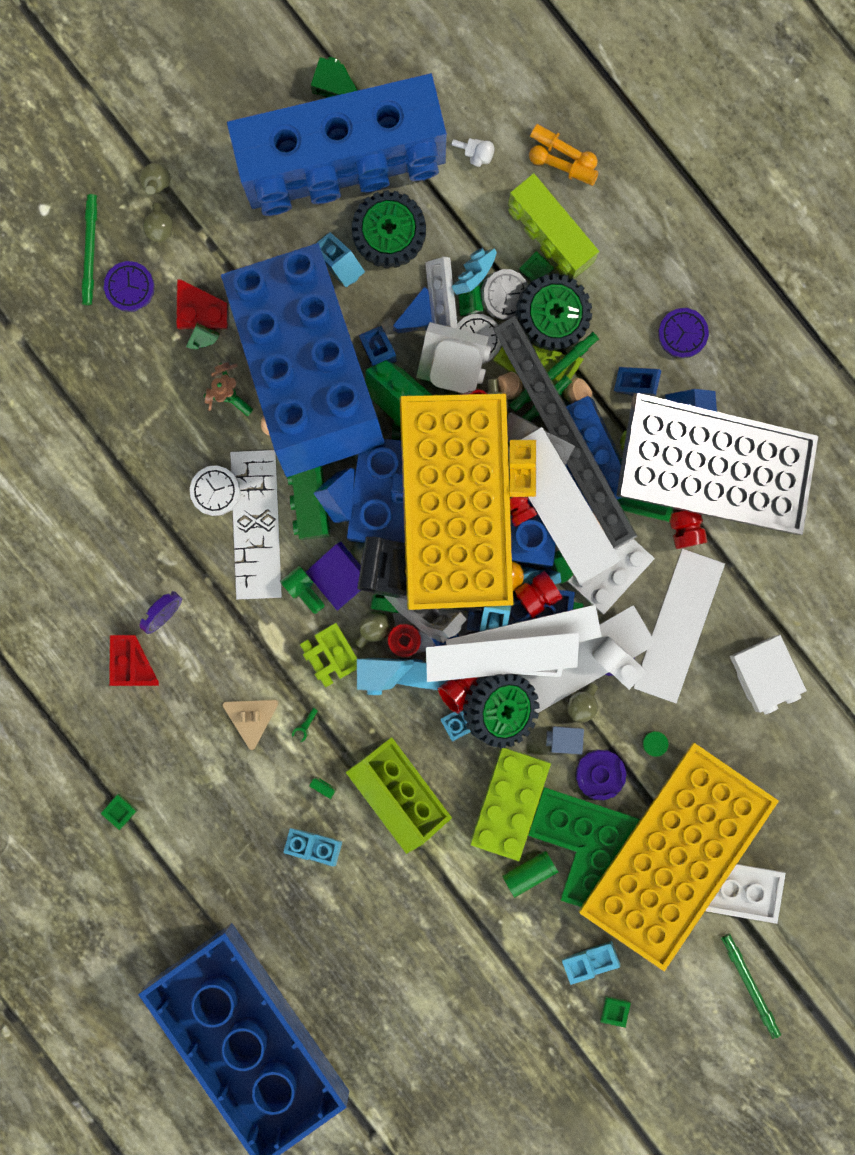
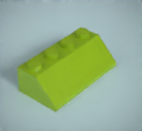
[346,737,452,854]

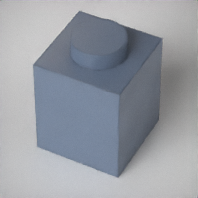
[546,726,584,754]

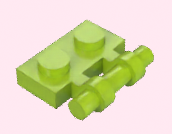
[300,623,358,688]

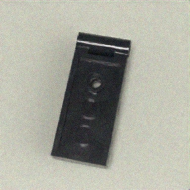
[357,536,484,613]

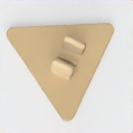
[223,700,278,750]

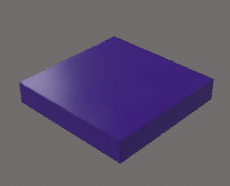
[306,541,361,611]

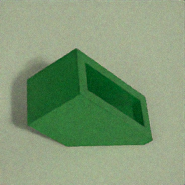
[311,57,357,98]

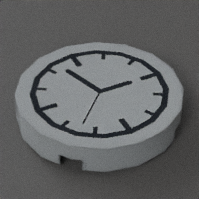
[481,269,528,320]

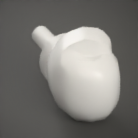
[452,138,495,167]

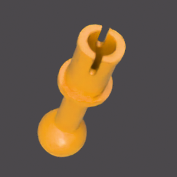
[530,124,598,169]
[529,145,598,186]

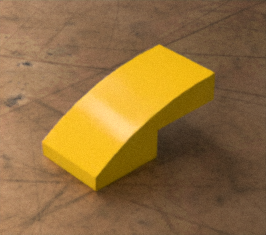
[509,440,536,497]

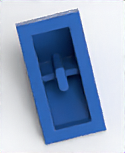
[393,287,432,333]
[359,326,397,367]
[614,367,662,397]
[665,389,717,412]
[314,468,355,523]

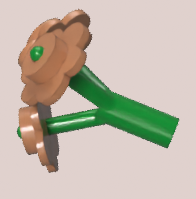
[203,362,253,416]

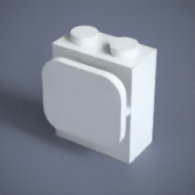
[416,322,491,393]
[730,635,806,714]

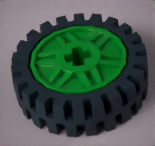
[352,190,426,268]
[515,274,593,351]
[463,674,540,748]

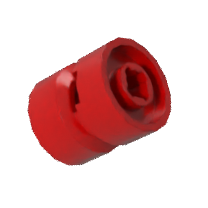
[670,511,708,549]
[514,571,563,618]
[388,624,421,657]
[438,677,479,714]

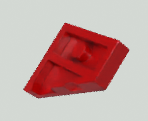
[177,279,228,330]
[109,635,159,686]

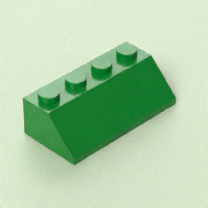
[365,360,433,426]
[287,466,331,540]

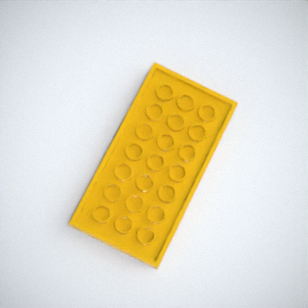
[400,394,513,610]
[578,742,779,971]

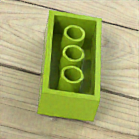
[508,173,599,279]
[470,747,551,861]

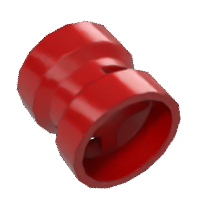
[510,497,537,527]

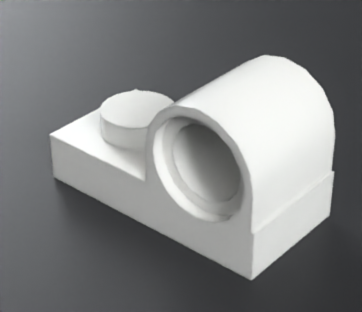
[592,636,647,690]

